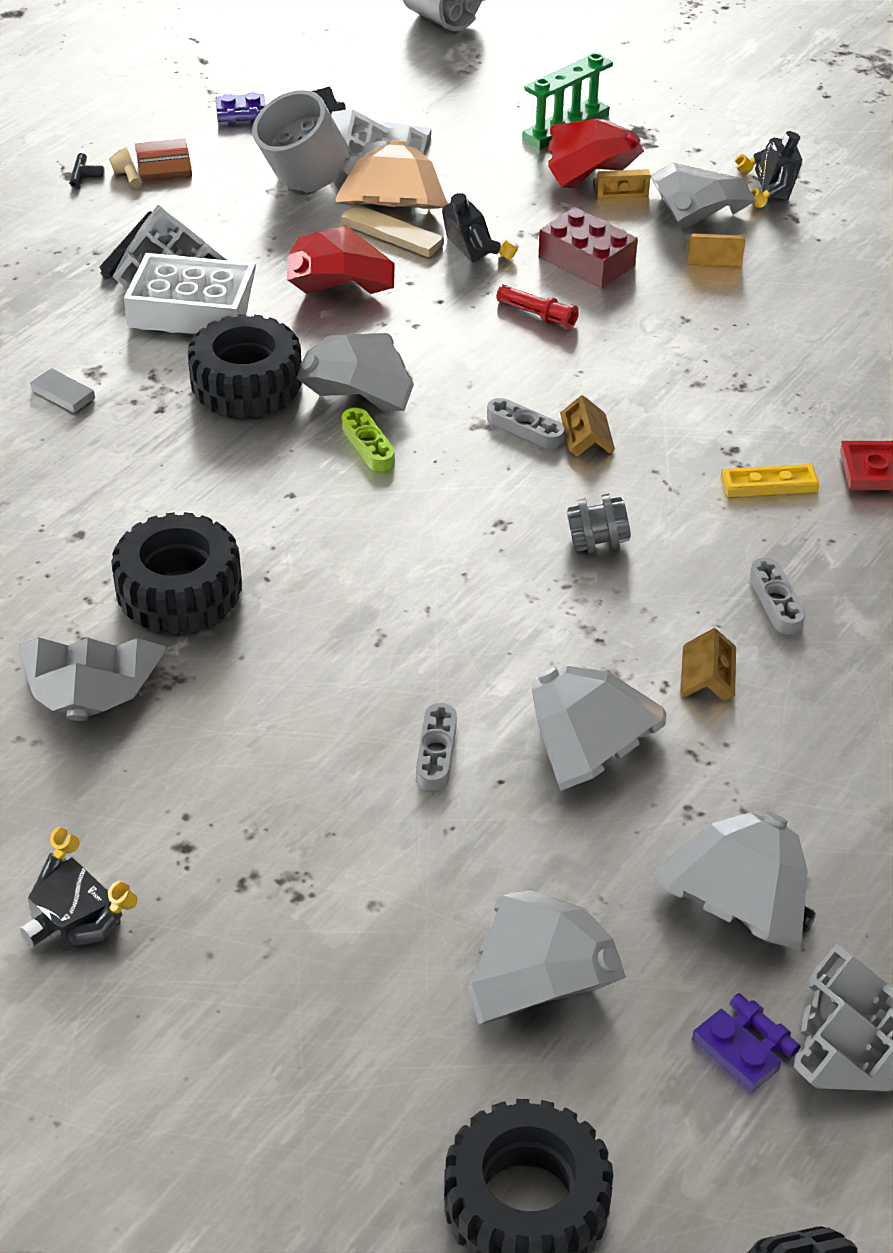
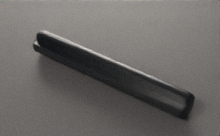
[99,211,152,278]

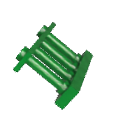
[522,52,613,150]

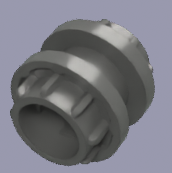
[567,493,631,555]

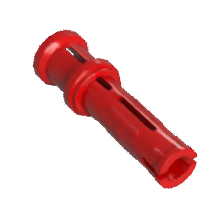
[496,284,579,330]

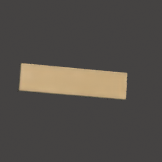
[340,204,444,258]

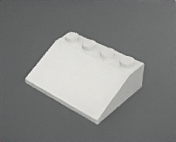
[124,253,256,335]

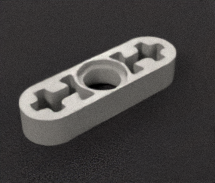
[487,398,565,449]
[750,558,805,635]
[416,703,457,792]

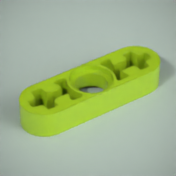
[342,408,395,472]

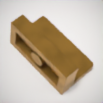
[593,169,651,200]
[686,234,745,266]
[560,395,615,456]
[681,627,736,701]

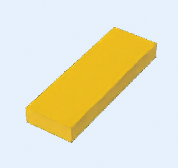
[720,464,820,498]

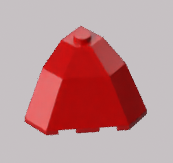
[548,119,644,188]
[287,226,395,294]

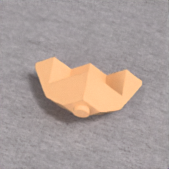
[335,140,447,210]

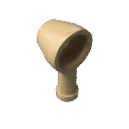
[109,147,142,189]

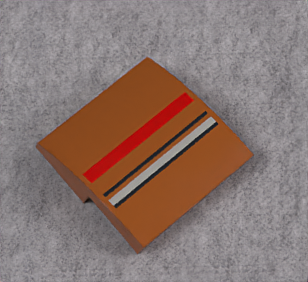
[135,138,192,182]

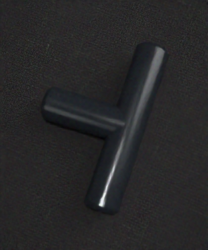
[69,153,105,188]

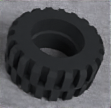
[187,314,302,418]
[111,512,242,634]
[444,1099,614,1253]

